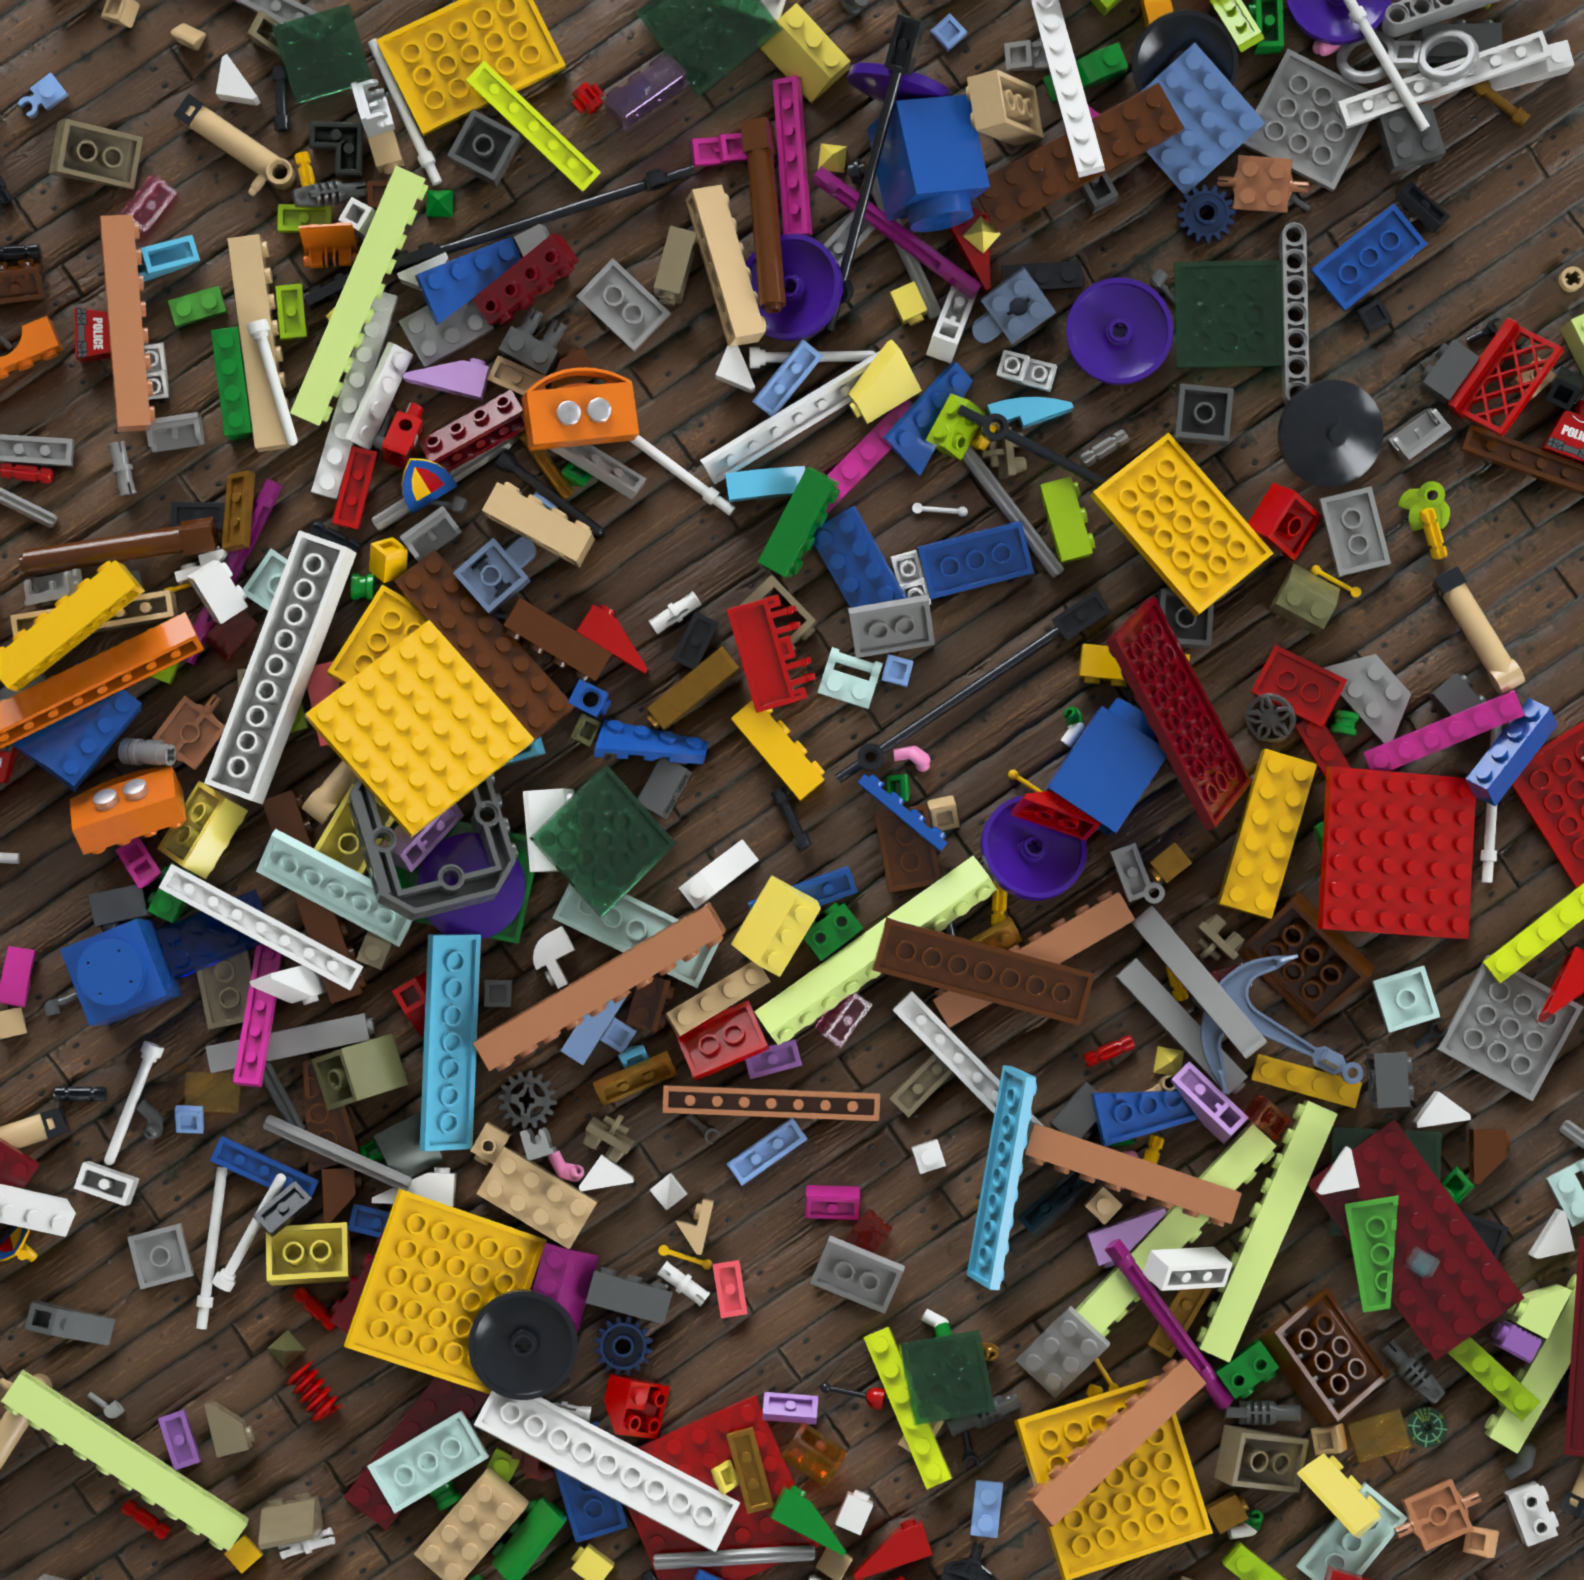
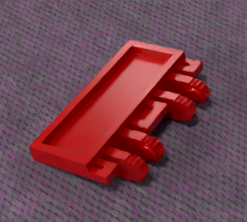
[726,594,816,713]

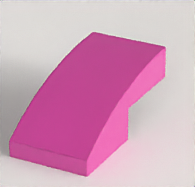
[690,133,747,167]
[115,837,163,889]
[0,946,36,1007]

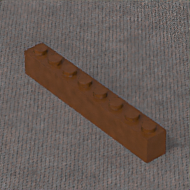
[263,790,367,1004]

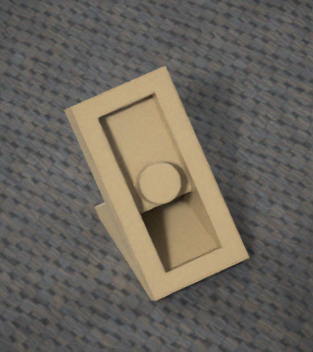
[676,1198,714,1255]

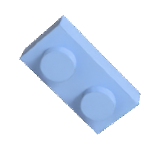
[970,1480,1003,1538]

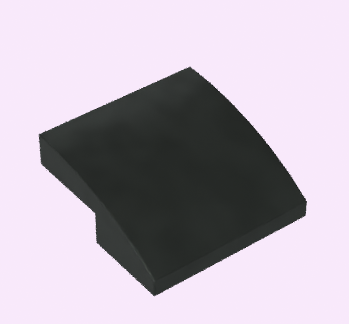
[372,1111,443,1177]

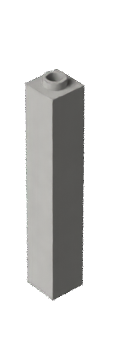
[1115,958,1248,1095]
[206,1013,375,1073]

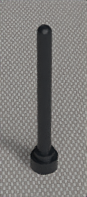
[494,449,604,536]

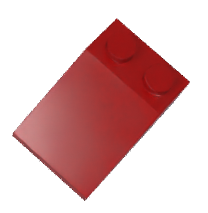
[1011,791,1101,841]

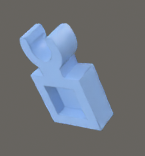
[18,72,69,119]

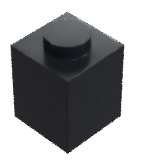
[1545,366,1584,411]

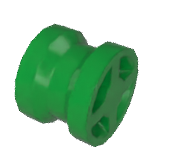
[351,573,375,601]
[1330,710,1360,736]
[428,1480,462,1511]

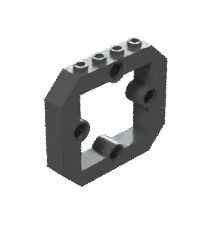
[347,773,518,921]

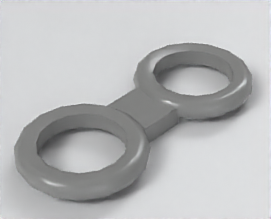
[1336,29,1479,84]

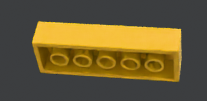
[0,560,145,692]
[1216,749,1317,919]

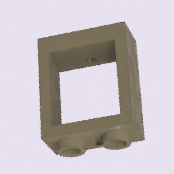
[654,226,697,306]
[740,575,816,651]

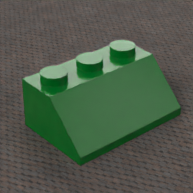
[491,1495,568,1580]

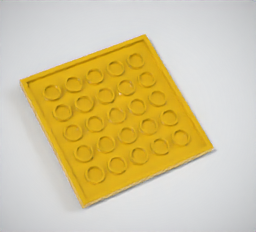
[305,620,534,838]
[344,1189,547,1394]
[1014,1376,1213,1580]

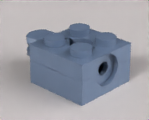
[972,267,1056,344]
[453,537,536,615]

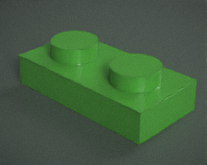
[168,286,228,328]

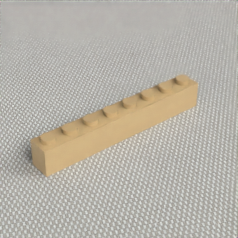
[227,234,290,452]

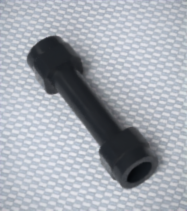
[272,65,291,132]
[770,786,812,851]

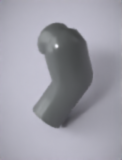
[136,1099,163,1140]
[1504,1442,1536,1480]

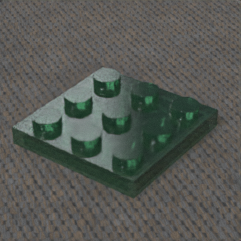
[272,3,372,104]
[899,1330,995,1426]

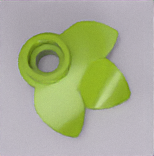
[1398,481,1450,531]

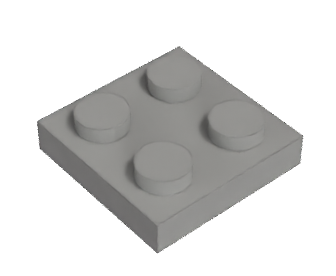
[127,1223,194,1290]

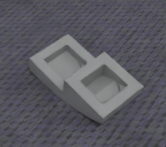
[1004,40,1049,71]

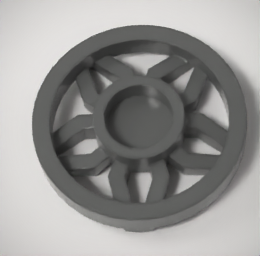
[1245,693,1296,743]

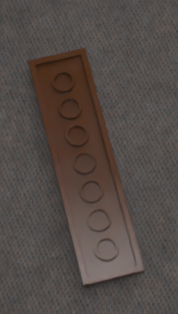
[977,83,1185,233]
[394,550,575,741]
[872,917,1095,1026]

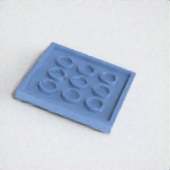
[1141,43,1265,194]

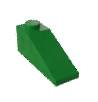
[1042,42,1128,103]
[769,1485,846,1556]

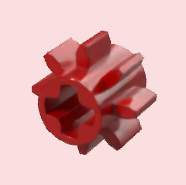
[572,82,604,115]

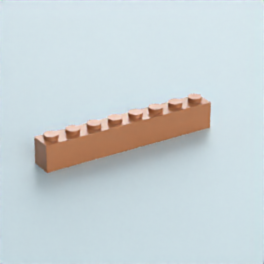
[100,214,155,432]
[932,890,1135,1028]
[662,1085,880,1121]
[1023,1123,1242,1227]
[1024,1358,1207,1528]

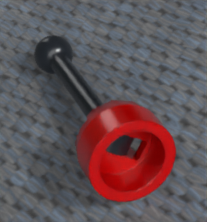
[820,1382,886,1411]

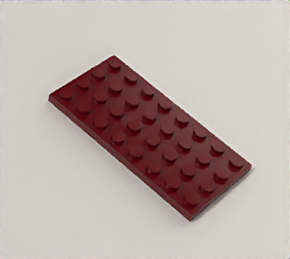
[1107,596,1252,831]
[1307,1120,1524,1361]

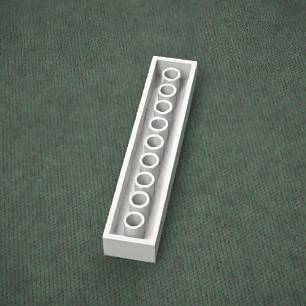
[204,531,357,805]

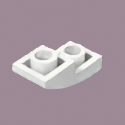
[144,342,169,400]
[996,350,1057,392]
[175,546,229,584]
[890,550,931,605]

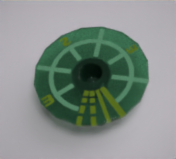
[1407,1407,1448,1448]

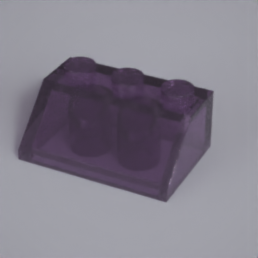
[604,54,688,131]

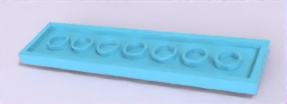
[420,934,481,1151]
[967,1065,1037,1290]

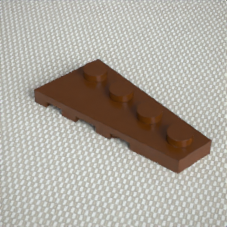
[303,1060,361,1173]

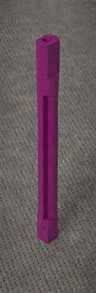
[812,166,982,300]
[184,478,283,665]
[1105,1239,1234,1410]

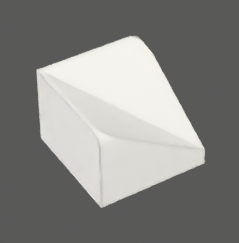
[650,1173,688,1210]

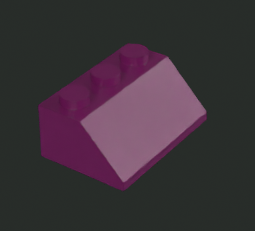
[532,1241,599,1333]

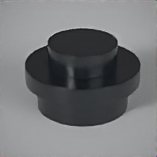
[848,158,867,185]

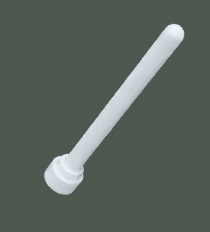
[247,319,298,446]
[749,347,876,368]
[104,1041,164,1165]
[212,1173,286,1292]

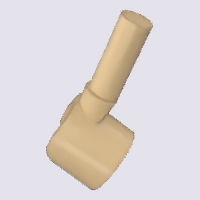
[1144,1075,1176,1092]

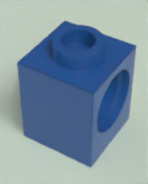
[568,679,612,719]

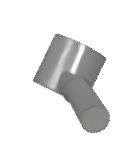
[87,1392,125,1418]

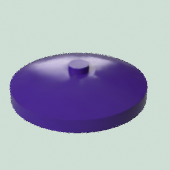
[1286,0,1392,45]
[847,63,953,103]
[746,234,843,341]
[1066,277,1173,385]
[980,795,1087,901]
[417,833,526,940]

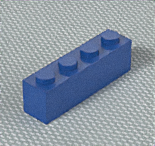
[1466,698,1558,806]

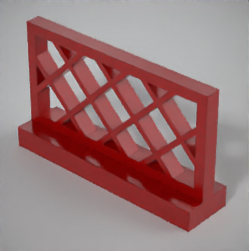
[1447,317,1564,437]

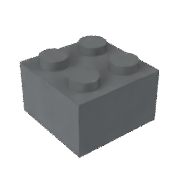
[1375,102,1446,174]
[447,109,522,187]
[1173,383,1234,446]
[1157,589,1214,649]
[1366,1051,1414,1108]

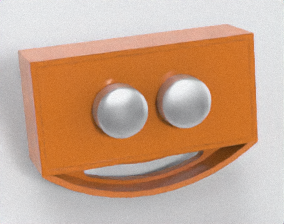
[522,367,639,451]
[70,766,187,855]

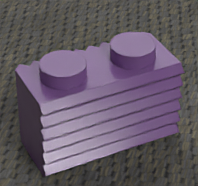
[1491,1320,1542,1364]

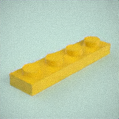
[1250,1054,1362,1108]

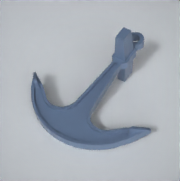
[1200,954,1364,1095]

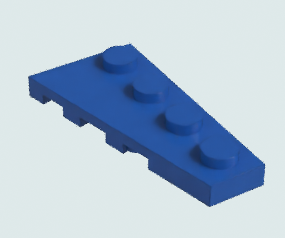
[415,236,521,325]
[883,361,973,476]
[594,719,709,764]
[1090,1091,1199,1147]

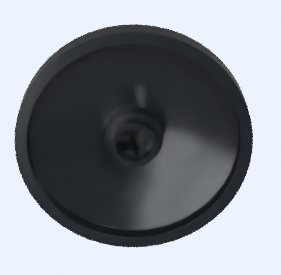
[1131,10,1239,93]
[1277,379,1383,487]
[468,1289,578,1400]

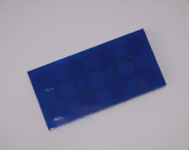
[156,889,266,980]

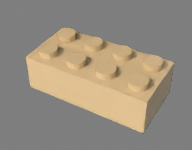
[966,69,1044,146]
[482,482,595,568]
[476,1146,598,1249]
[414,1467,529,1580]

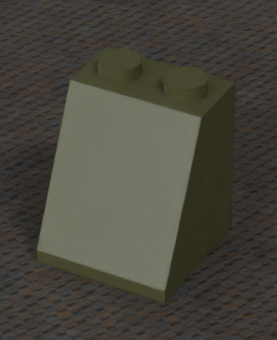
[1268,563,1340,636]
[311,1033,408,1111]

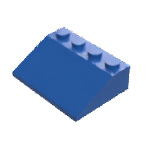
[11,661,142,792]

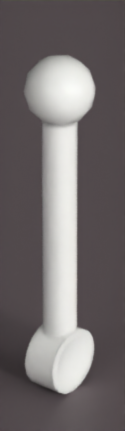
[912,503,968,517]

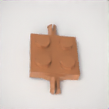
[1217,155,1309,213]
[152,693,225,771]
[1394,1479,1481,1551]

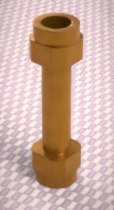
[1471,80,1531,128]

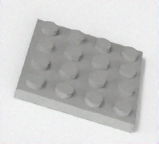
[1241,49,1370,192]
[1436,955,1583,1101]

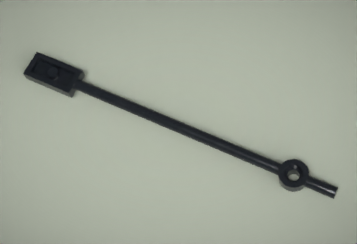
[824,14,926,330]
[392,164,696,275]
[957,404,1107,487]
[835,590,1111,784]

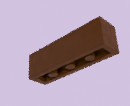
[503,598,612,683]

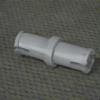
[108,441,137,497]

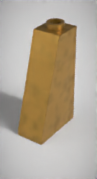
[647,646,740,731]

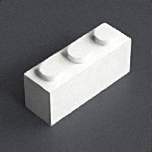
[0,1184,76,1237]
[1143,1247,1233,1291]

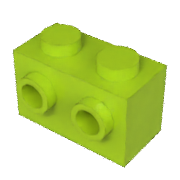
[926,393,986,460]

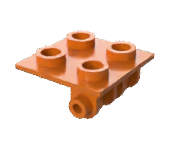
[299,222,358,269]

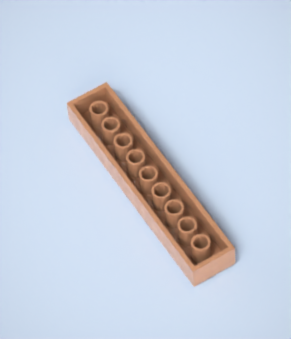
[473,902,726,1072]

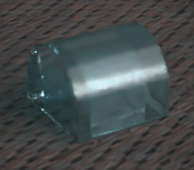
[1404,1246,1440,1279]

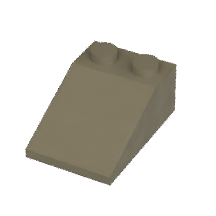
[49,119,143,190]
[1214,1425,1309,1493]
[258,1492,324,1550]

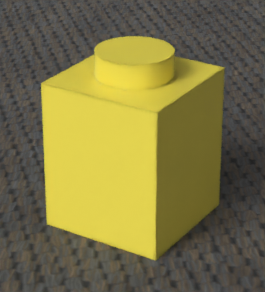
[889,281,927,326]
[571,1543,615,1580]

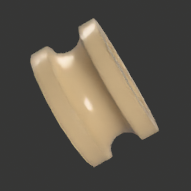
[1558,266,1584,292]

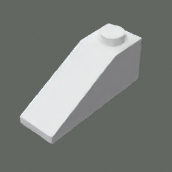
[1488,40,1574,92]
[926,286,978,364]
[679,839,759,910]
[250,965,327,1005]
[372,1167,457,1207]

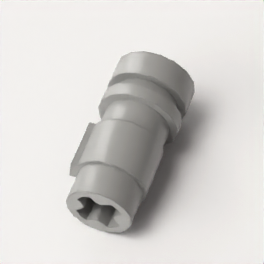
[118,738,177,766]

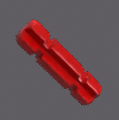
[0,462,53,484]
[1083,1035,1135,1067]
[292,1286,335,1331]
[121,1499,170,1540]

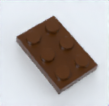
[874,804,941,893]

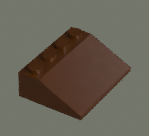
[1238,890,1375,1027]
[1258,1287,1390,1427]

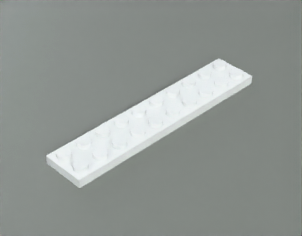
[473,1391,740,1552]

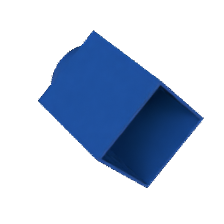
[867,95,990,232]
[1043,698,1167,836]
[60,919,183,1026]

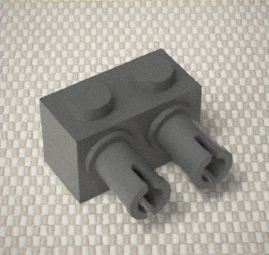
[499,307,567,376]

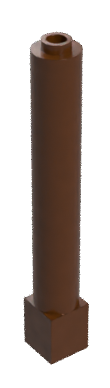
[741,117,786,314]
[19,516,219,576]

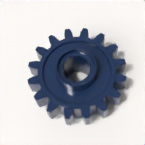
[1176,184,1236,245]
[594,1315,653,1375]

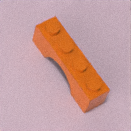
[0,316,64,380]

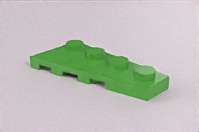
[1344,1195,1399,1313]

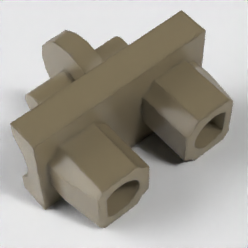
[982,427,1027,479]
[1196,914,1245,961]
[583,1114,635,1163]

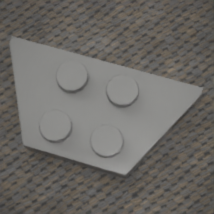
[1324,654,1411,744]

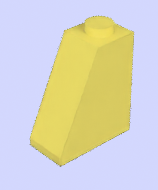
[848,339,922,424]

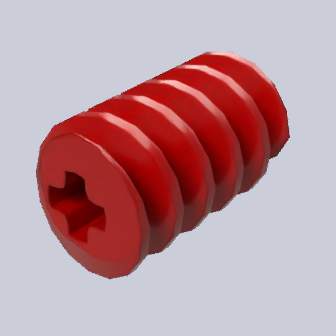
[286,1361,343,1422]

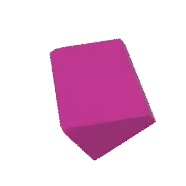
[805,1185,860,1220]

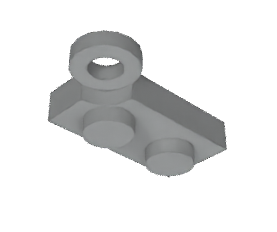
[1110,843,1165,904]

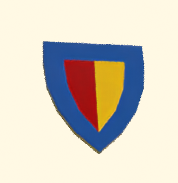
[401,458,458,514]
[0,1226,38,1262]

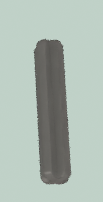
[263,1061,305,1130]

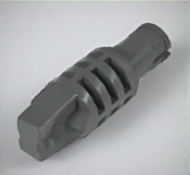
[292,180,367,208]
[1380,1338,1445,1404]
[946,1394,1021,1437]
[1225,1400,1301,1425]

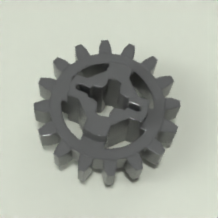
[498,1070,557,1129]

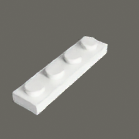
[344,342,413,450]

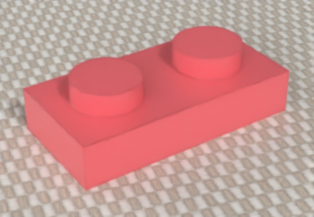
[713,1260,748,1318]

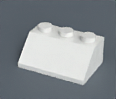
[523,788,582,872]

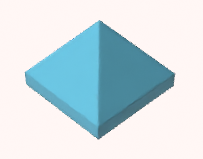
[618,1045,649,1069]

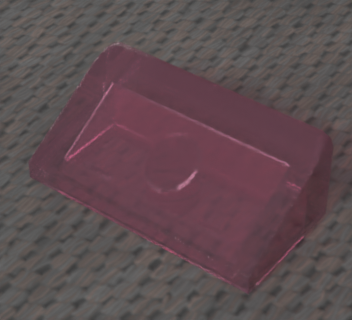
[120,174,177,234]
[815,993,872,1048]

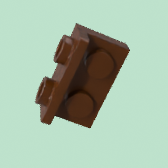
[0,258,46,304]
[626,976,675,1033]

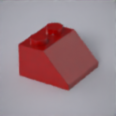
[1248,483,1322,561]

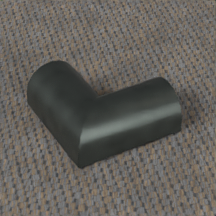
[309,121,364,179]

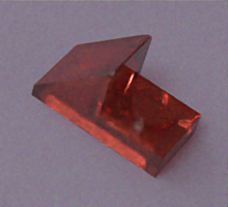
[1244,1095,1291,1141]

